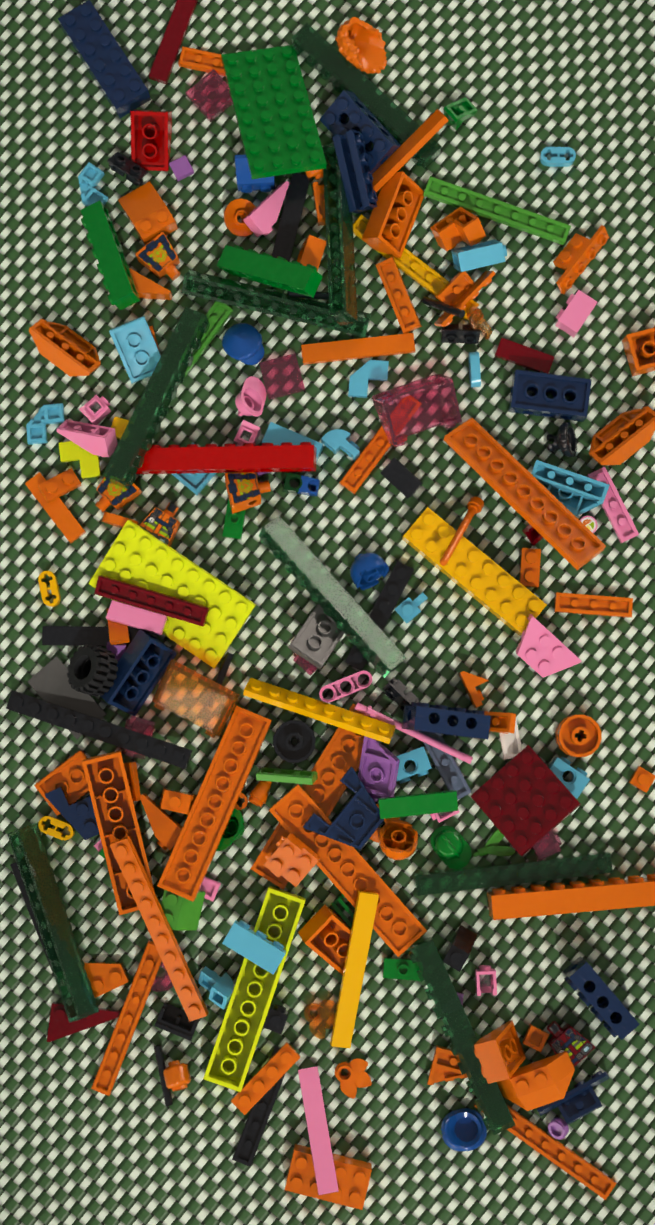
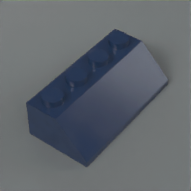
[101,629,178,716]

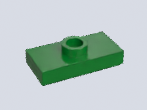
[222,499,246,540]
[383,957,423,981]

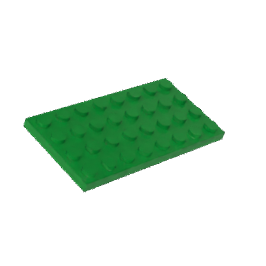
[221,45,327,179]

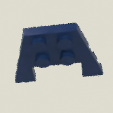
[302,767,384,850]
[45,787,99,840]

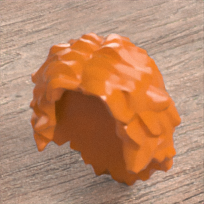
[335,17,387,74]

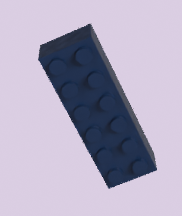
[58,0,151,119]

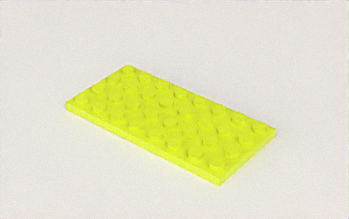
[88,520,256,669]

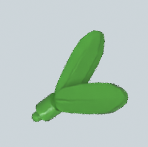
[473,829,515,857]

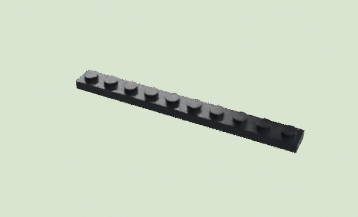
[6,690,193,769]

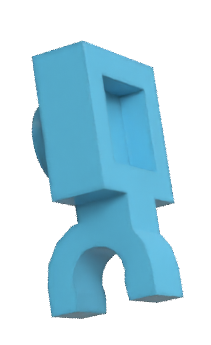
[394,592,428,624]

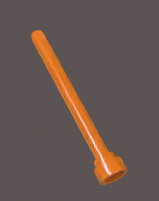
[440,496,484,566]

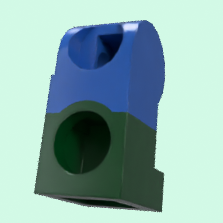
[282,473,320,496]

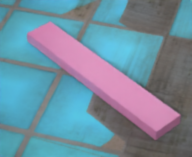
[298,1067,339,1195]

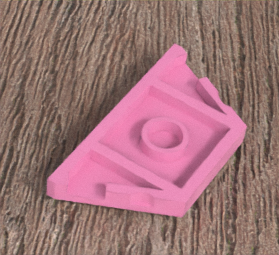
[516,614,581,678]

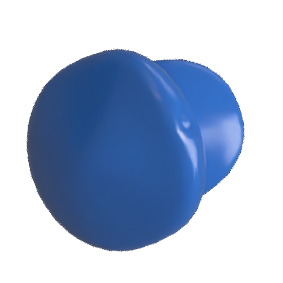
[222,323,264,365]
[441,1108,487,1151]

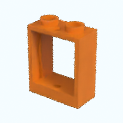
[297,235,327,271]

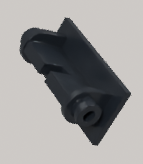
[107,152,148,186]
[441,324,480,344]
[383,677,420,712]

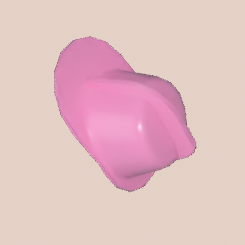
[235,376,267,417]

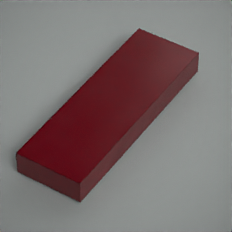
[495,337,554,374]

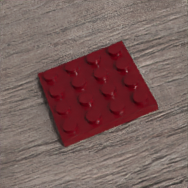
[471,745,581,856]

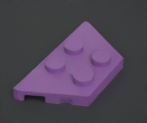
[358,736,400,802]

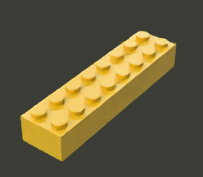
[402,507,547,636]

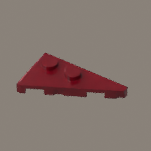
[47,1002,121,1042]

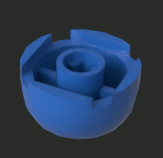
[350,553,389,590]

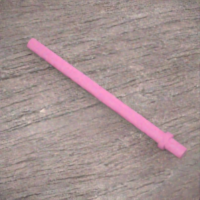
[355,702,473,764]

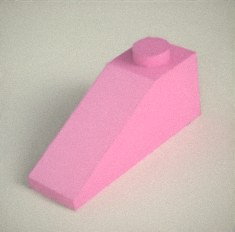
[243,181,289,237]
[56,419,118,458]

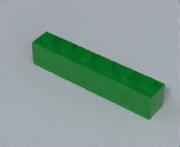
[80,200,140,310]
[217,245,323,298]

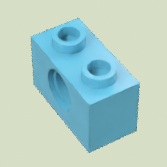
[396,746,432,784]
[549,756,590,799]

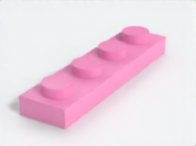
[587,467,639,543]

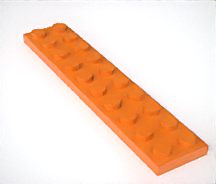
[444,418,606,570]
[251,704,372,890]
[157,706,272,902]
[269,784,427,957]

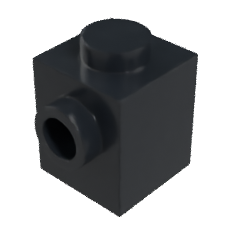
[263,1004,289,1034]

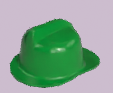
[216,808,245,851]
[431,826,472,869]

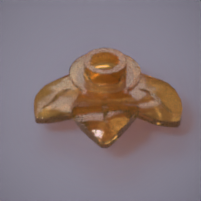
[467,307,492,340]
[304,1000,337,1040]

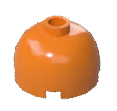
[379,820,418,860]

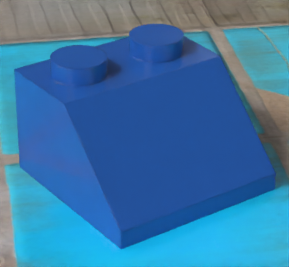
[235,155,275,193]

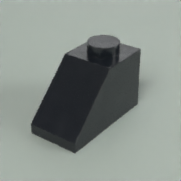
[441,924,477,972]

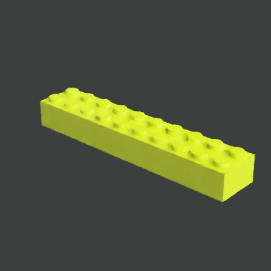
[203,886,306,1092]

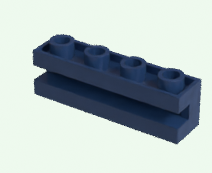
[333,130,378,213]

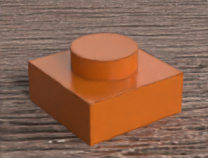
[628,766,655,793]
[522,1024,549,1052]

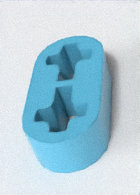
[539,147,576,167]
[468,352,481,388]

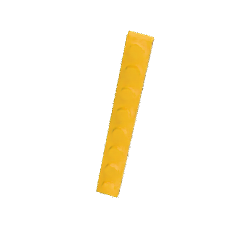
[243,678,396,744]

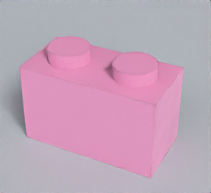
[555,290,597,338]

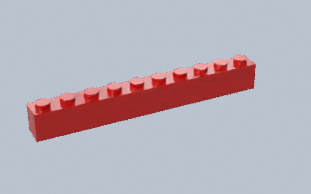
[124,442,317,474]

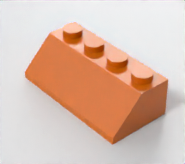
[362,171,424,258]

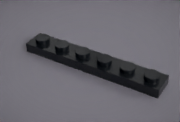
[345,561,414,671]

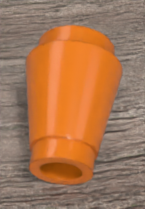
[248,781,273,807]

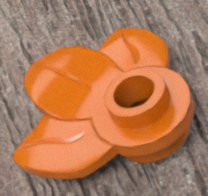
[335,1058,372,1099]

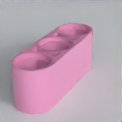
[319,670,372,703]

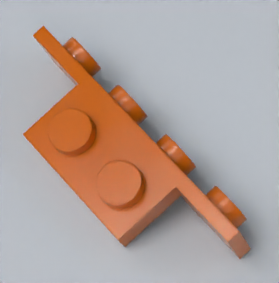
[553,225,609,295]
[434,271,496,327]

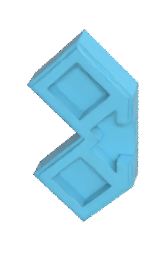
[78,162,109,207]
[348,360,389,398]
[26,403,65,445]

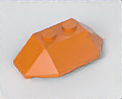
[29,319,101,377]
[589,406,655,465]
[496,1051,575,1111]

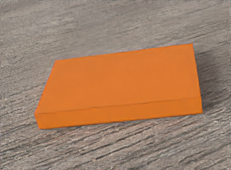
[34,750,89,816]

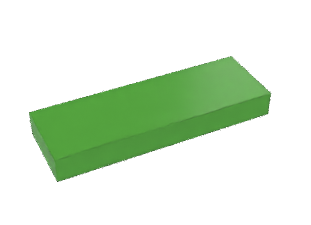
[256,767,318,785]

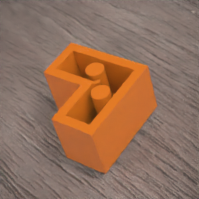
[430,206,486,251]

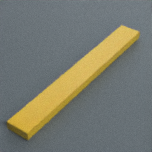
[350,214,479,320]
[330,891,379,1048]

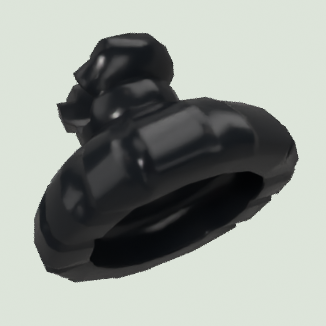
[547,422,577,457]

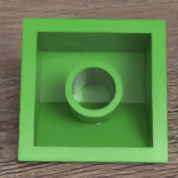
[161,890,206,930]

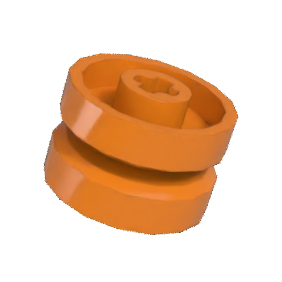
[555,715,602,757]

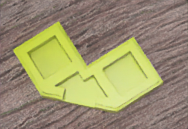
[59,441,101,479]

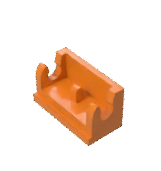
[313,181,336,226]

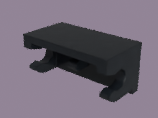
[380,457,423,499]
[154,1002,200,1041]

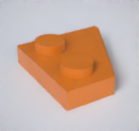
[78,962,130,999]
[427,1045,475,1085]

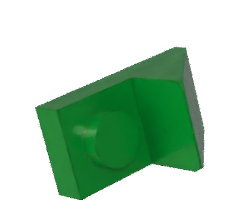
[443,97,478,130]

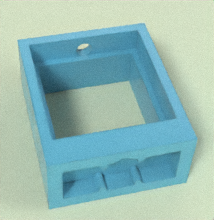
[451,239,507,272]

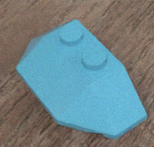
[531,460,610,517]

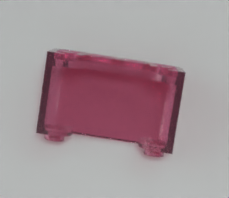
[372,374,462,447]

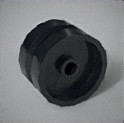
[273,720,316,763]

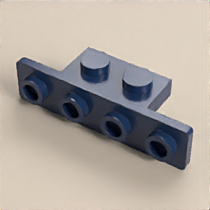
[537,1071,609,1125]

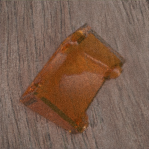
[152,659,242,738]

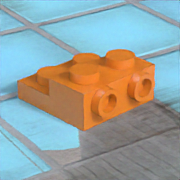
[264,833,321,887]

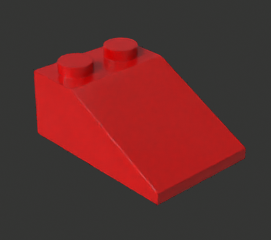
[131,110,172,171]

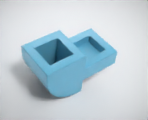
[321,429,360,461]
[198,966,234,1010]

